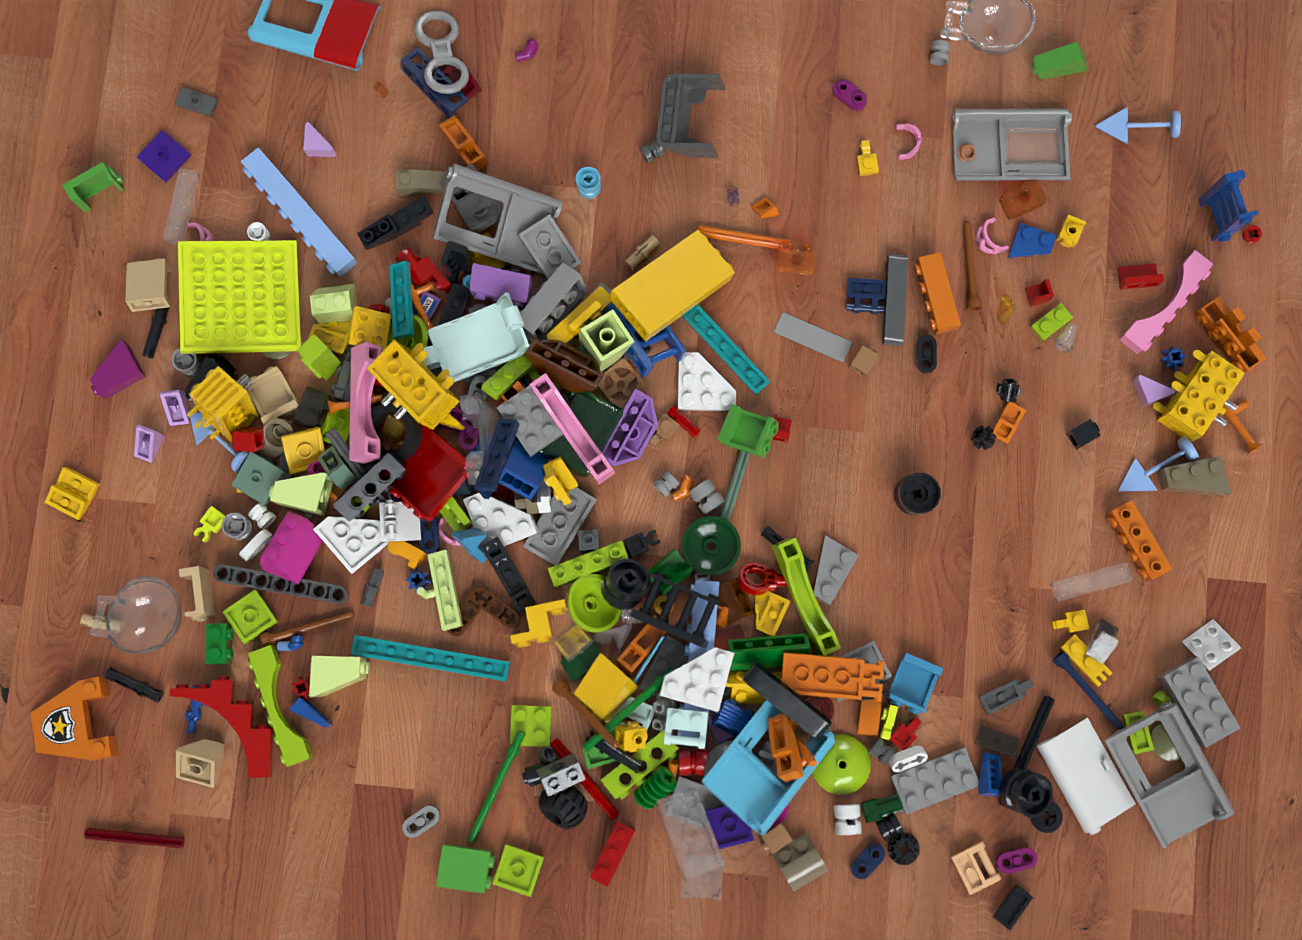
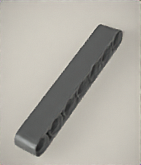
[213,564,350,604]

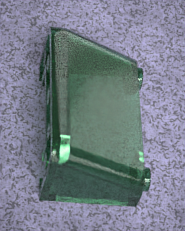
[538,391,624,477]

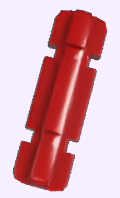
[668,406,700,438]

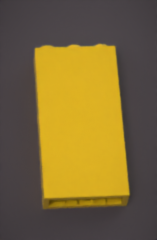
[609,230,735,341]

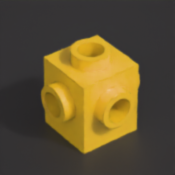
[615,721,648,752]

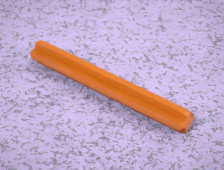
[697,225,791,251]

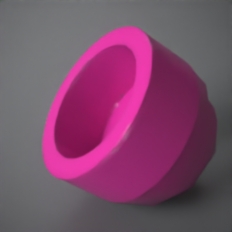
[307,461,324,475]

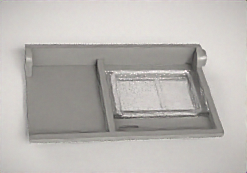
[952,109,1072,181]

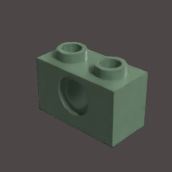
[317,445,357,491]

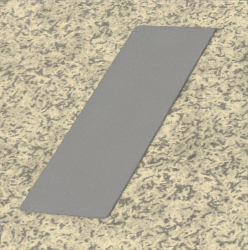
[774,312,852,362]

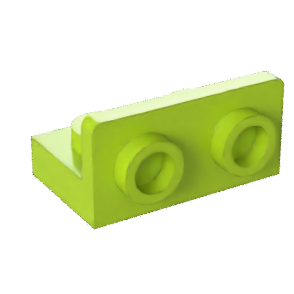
[440,496,473,531]

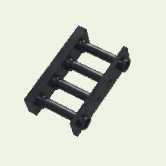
[630,571,724,649]

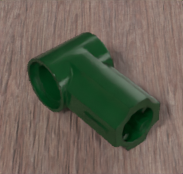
[860,794,904,823]

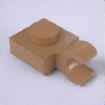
[649,413,680,448]

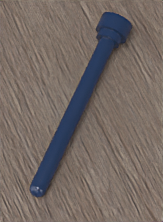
[1052,651,1123,730]

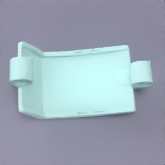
[422,292,529,382]

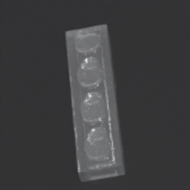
[162,168,200,244]
[1050,562,1133,602]

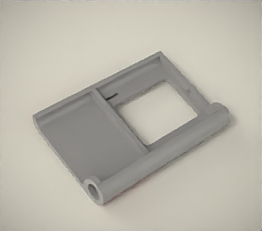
[433,164,562,273]
[1105,701,1235,849]

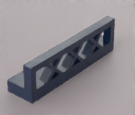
[401,47,468,119]
[474,419,520,499]

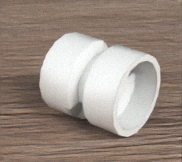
[834,804,862,835]

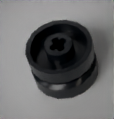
[601,559,650,610]
[999,767,1053,818]

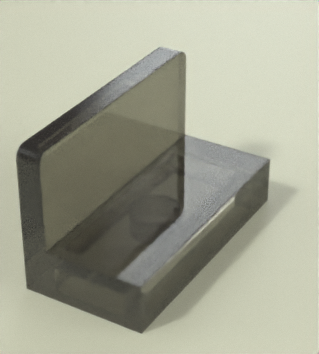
[974,725,1020,758]

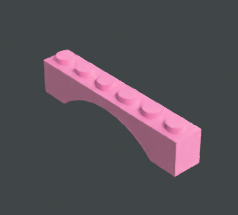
[1119,250,1213,354]
[349,342,381,464]
[529,373,615,484]

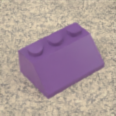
[470,263,533,308]

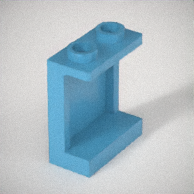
[886,653,943,715]

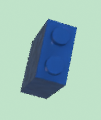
[499,440,549,500]

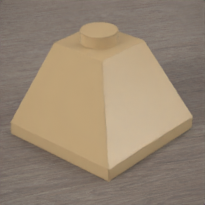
[176,739,224,788]

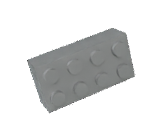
[519,263,588,343]
[1157,657,1240,748]

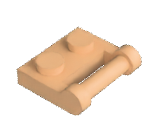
[951,841,1002,895]

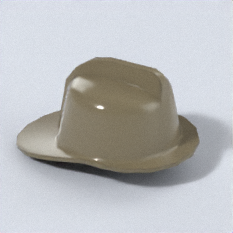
[259,418,294,458]

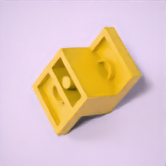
[510,599,568,648]

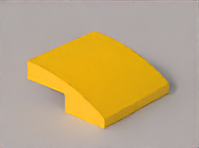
[44,466,100,520]

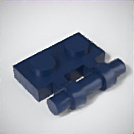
[846,278,887,315]

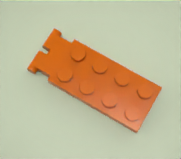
[782,652,885,702]

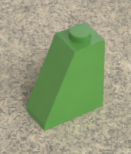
[1031,42,1088,79]

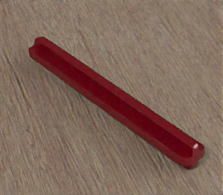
[84,828,185,848]

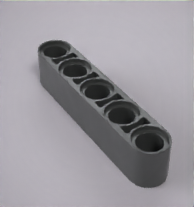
[882,253,908,346]

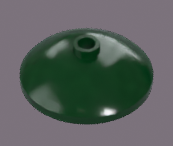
[682,516,741,575]

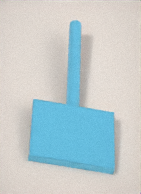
[633,635,666,684]

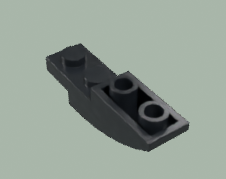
[357,196,434,250]

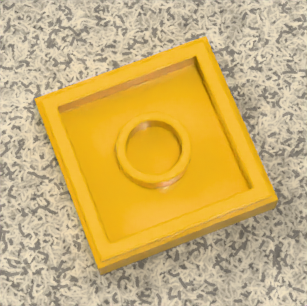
[280,427,325,474]

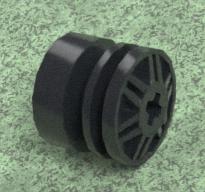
[894,473,941,515]

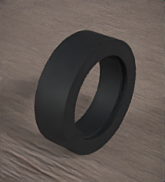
[371,403,422,461]

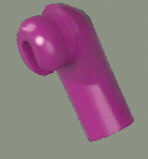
[515,39,538,62]

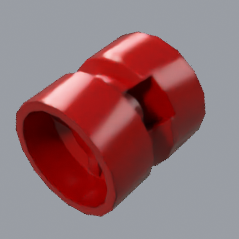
[679,749,707,776]

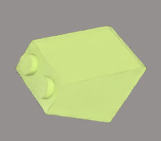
[310,284,358,324]
[578,310,635,371]
[269,473,334,516]
[309,656,370,697]

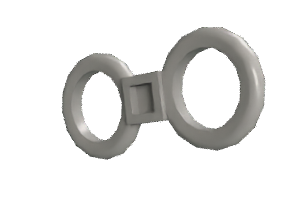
[415,11,469,94]

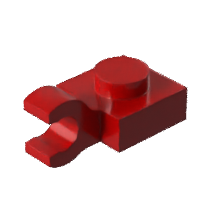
[890,716,922,751]

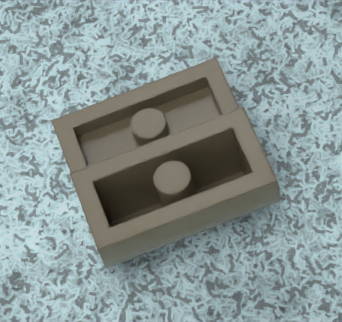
[771,833,828,892]

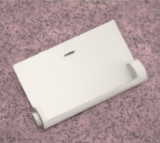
[1037,718,1136,835]

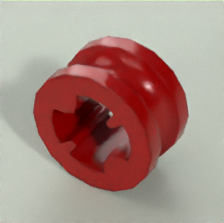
[1242,225,1262,244]

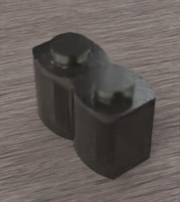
[293,386,333,429]

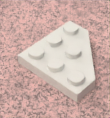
[678,352,736,411]
[463,493,539,546]
[313,516,389,574]
[660,648,734,712]

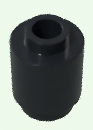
[522,762,548,787]

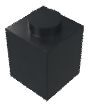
[1066,419,1101,450]

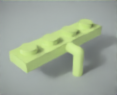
[417,550,463,631]

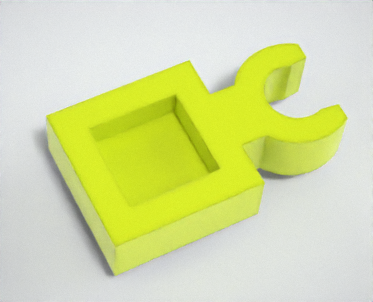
[194,506,226,543]
[880,705,898,740]

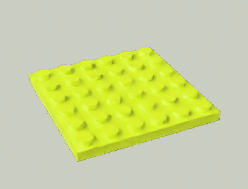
[178,240,301,354]

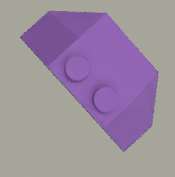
[600,388,658,466]

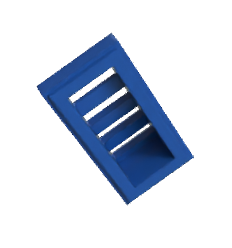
[290,698,332,728]
[978,752,1002,797]

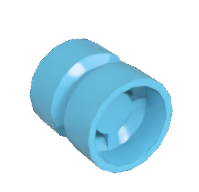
[576,167,601,199]

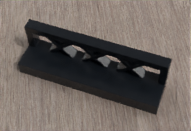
[440,241,474,284]

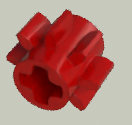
[291,676,310,700]

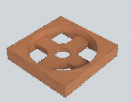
[598,358,648,411]

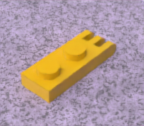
[1060,634,1112,687]

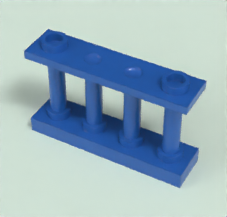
[1198,169,1258,243]
[605,304,686,378]

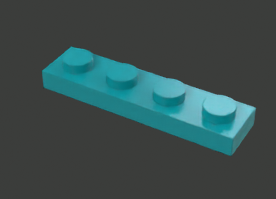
[389,261,414,340]

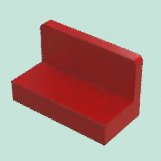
[1117,263,1164,290]

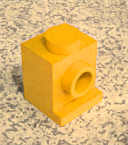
[1056,214,1086,248]

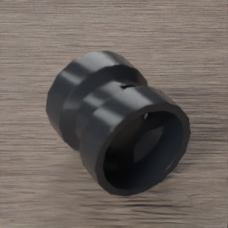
[876,814,903,841]

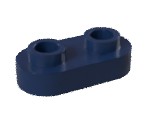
[419,518,440,554]
[850,843,885,879]

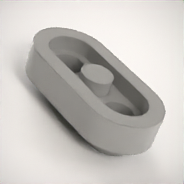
[402,805,440,838]

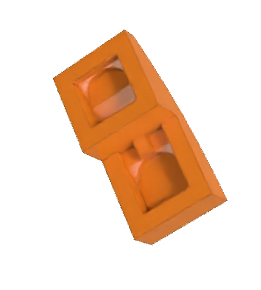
[993,402,1027,444]
[857,699,882,737]

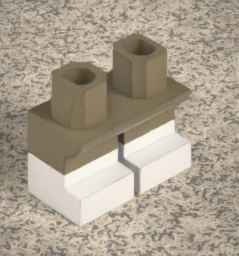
[514,474,551,514]

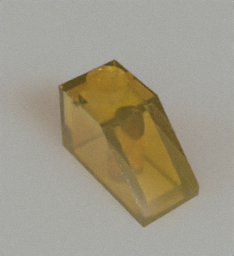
[382,414,406,445]

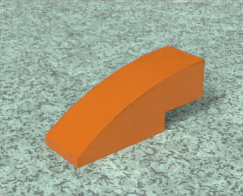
[439,115,488,171]
[614,615,666,676]
[768,713,804,782]

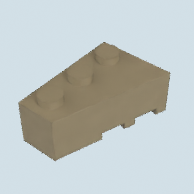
[1157,456,1231,497]

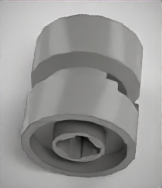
[172,348,203,377]
[689,479,725,516]
[222,513,254,541]

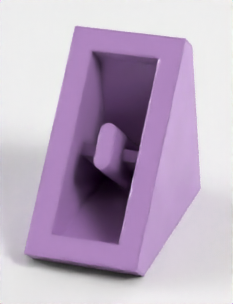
[303,122,337,157]
[1133,374,1176,407]
[160,390,190,426]
[134,424,164,463]

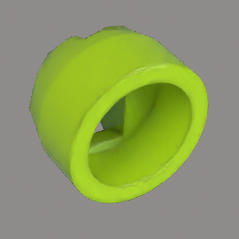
[1151,690,1170,706]

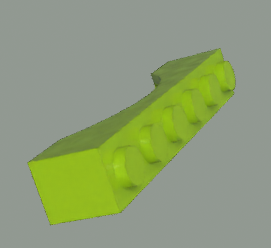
[771,538,841,656]
[247,645,314,767]

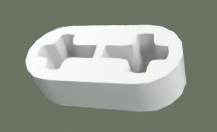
[239,529,273,562]
[889,746,928,772]

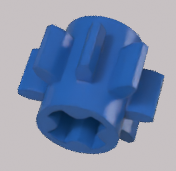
[1160,346,1187,371]
[406,568,431,593]

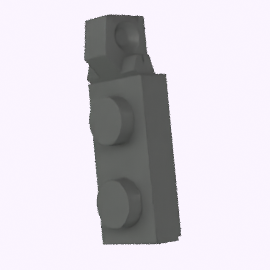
[978,679,1034,715]

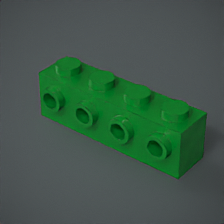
[728,633,810,671]

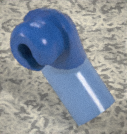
[277,635,304,651]

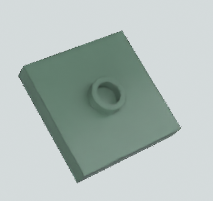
[232,452,285,505]

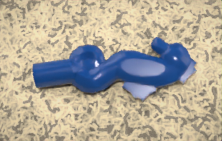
[185,683,204,733]

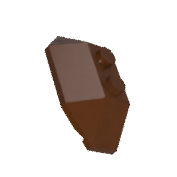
[525,339,604,393]

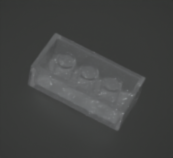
[656,786,725,882]

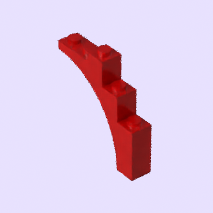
[169,676,273,778]

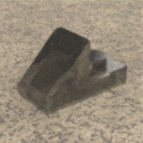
[1085,619,1119,664]

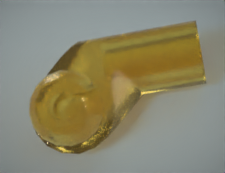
[997,294,1015,324]

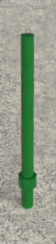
[582,667,675,752]
[467,730,526,843]

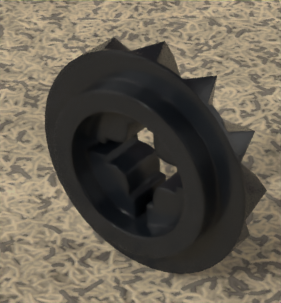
[1030,801,1063,833]
[887,832,920,865]

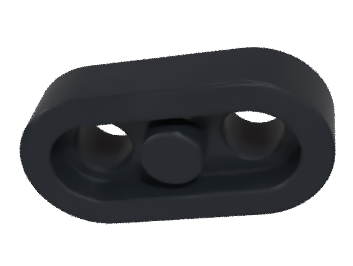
[916,335,937,374]

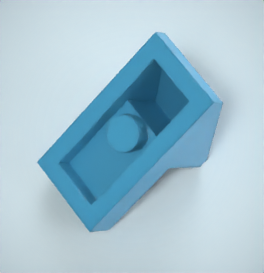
[451,528,487,564]

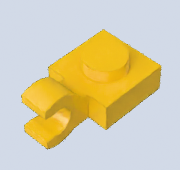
[856,140,879,176]
[1052,610,1089,633]

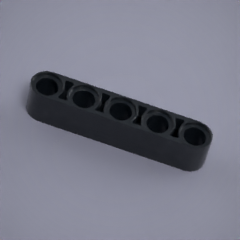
[742,662,832,739]

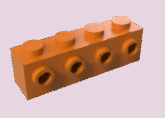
[914,252,961,335]
[1106,500,1172,582]

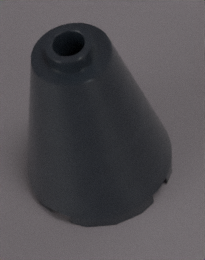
[185,353,239,403]

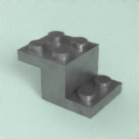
[440,163,502,234]

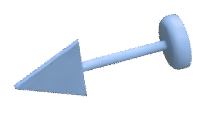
[1095,107,1181,144]
[190,412,250,473]
[1118,436,1199,492]

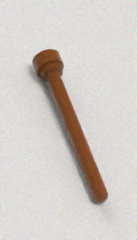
[963,221,982,311]
[260,610,355,647]
[552,679,619,748]

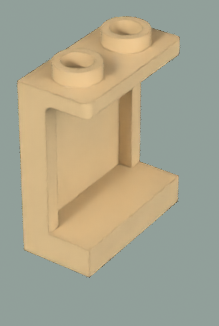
[125,258,171,312]
[247,366,302,425]
[179,566,215,622]

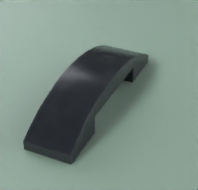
[480,536,537,614]

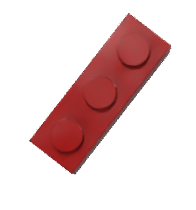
[590,821,636,887]

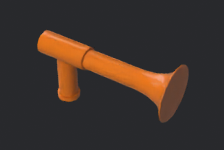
[411,282,436,331]
[327,389,383,418]
[1223,400,1265,455]
[789,719,817,768]

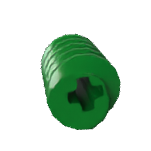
[633,767,677,809]

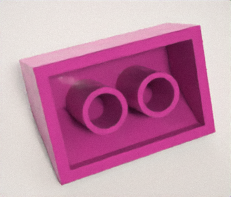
[259,511,323,584]

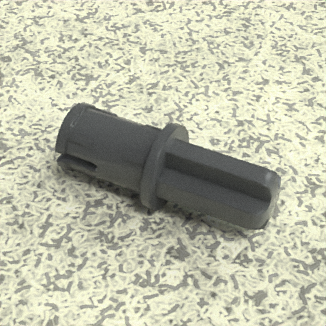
[360,568,384,607]

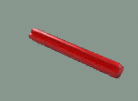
[550,738,619,820]

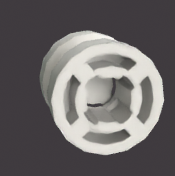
[247,222,270,241]
[248,503,276,530]

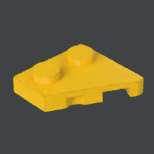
[308,319,351,355]
[755,591,791,636]

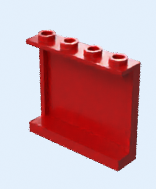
[382,425,476,522]

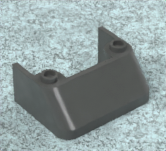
[657,74,726,158]

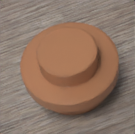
[957,143,976,162]

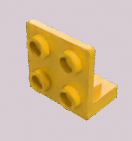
[348,306,391,353]

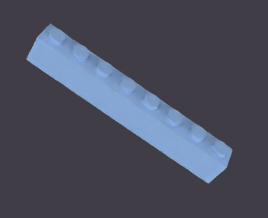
[241,148,358,278]
[678,580,719,742]

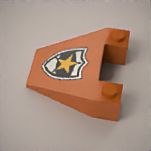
[30,677,119,760]

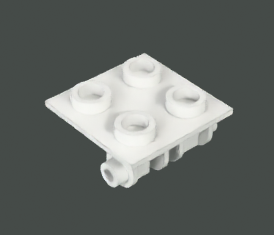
[379,500,421,542]
[1182,619,1241,671]

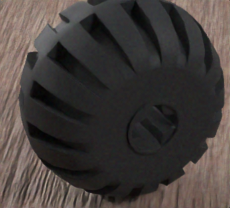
[539,786,588,829]

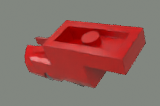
[395,248,451,294]

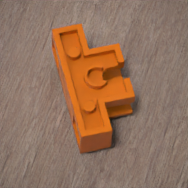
[1194,296,1266,373]

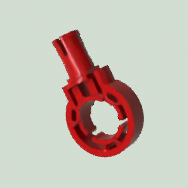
[738,562,788,595]

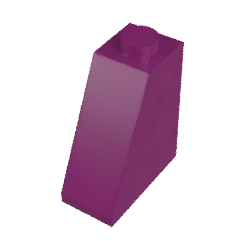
[90,340,146,399]

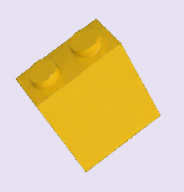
[574,653,638,723]

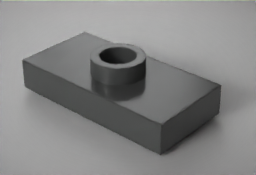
[175,87,218,118]

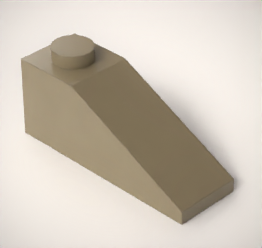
[395,169,447,197]

